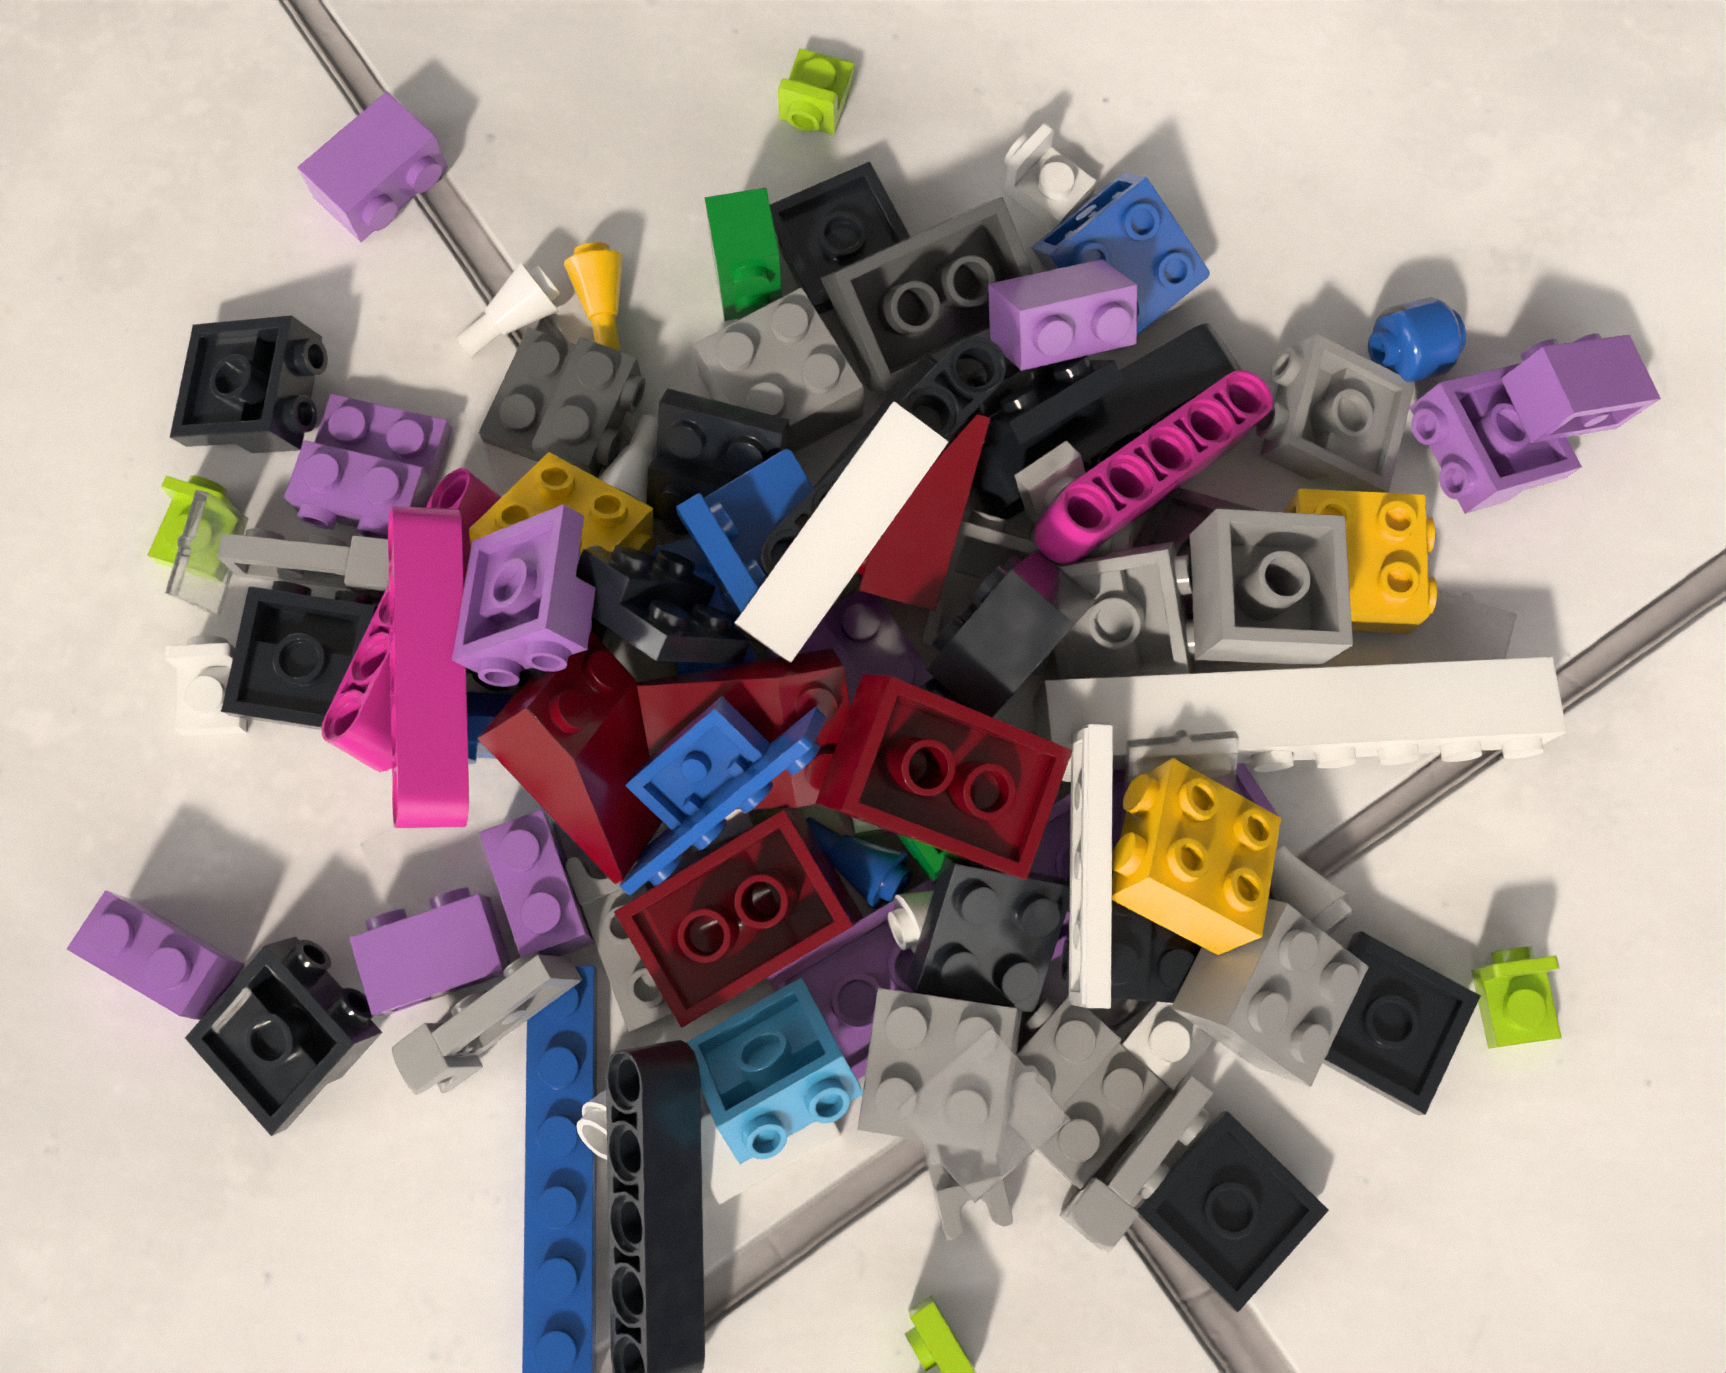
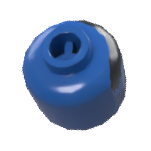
[1368,297,1466,382]

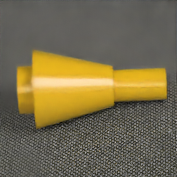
[563,242,623,351]

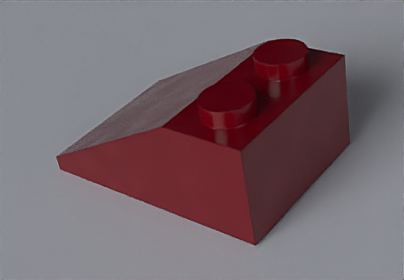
[855,414,990,611]
[477,630,663,884]
[636,648,850,809]
[816,674,1073,881]
[614,807,863,1028]

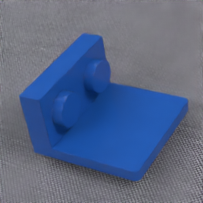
[1030,172,1210,334]
[676,449,822,616]

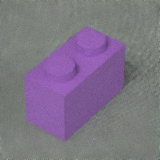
[297,91,448,242]
[988,259,1137,371]
[1501,333,1661,443]
[479,809,595,957]
[349,887,511,1016]
[67,890,244,1020]

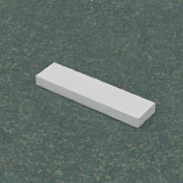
[735,402,948,663]
[1069,724,1113,1008]

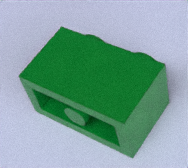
[704,187,782,321]

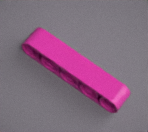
[1034,370,1273,564]
[321,468,502,772]
[388,506,469,828]

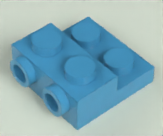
[686,977,864,1164]

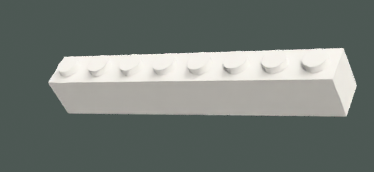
[1033,657,1567,782]

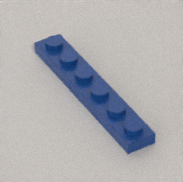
[522,966,597,1373]

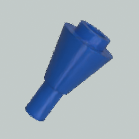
[806,817,913,909]

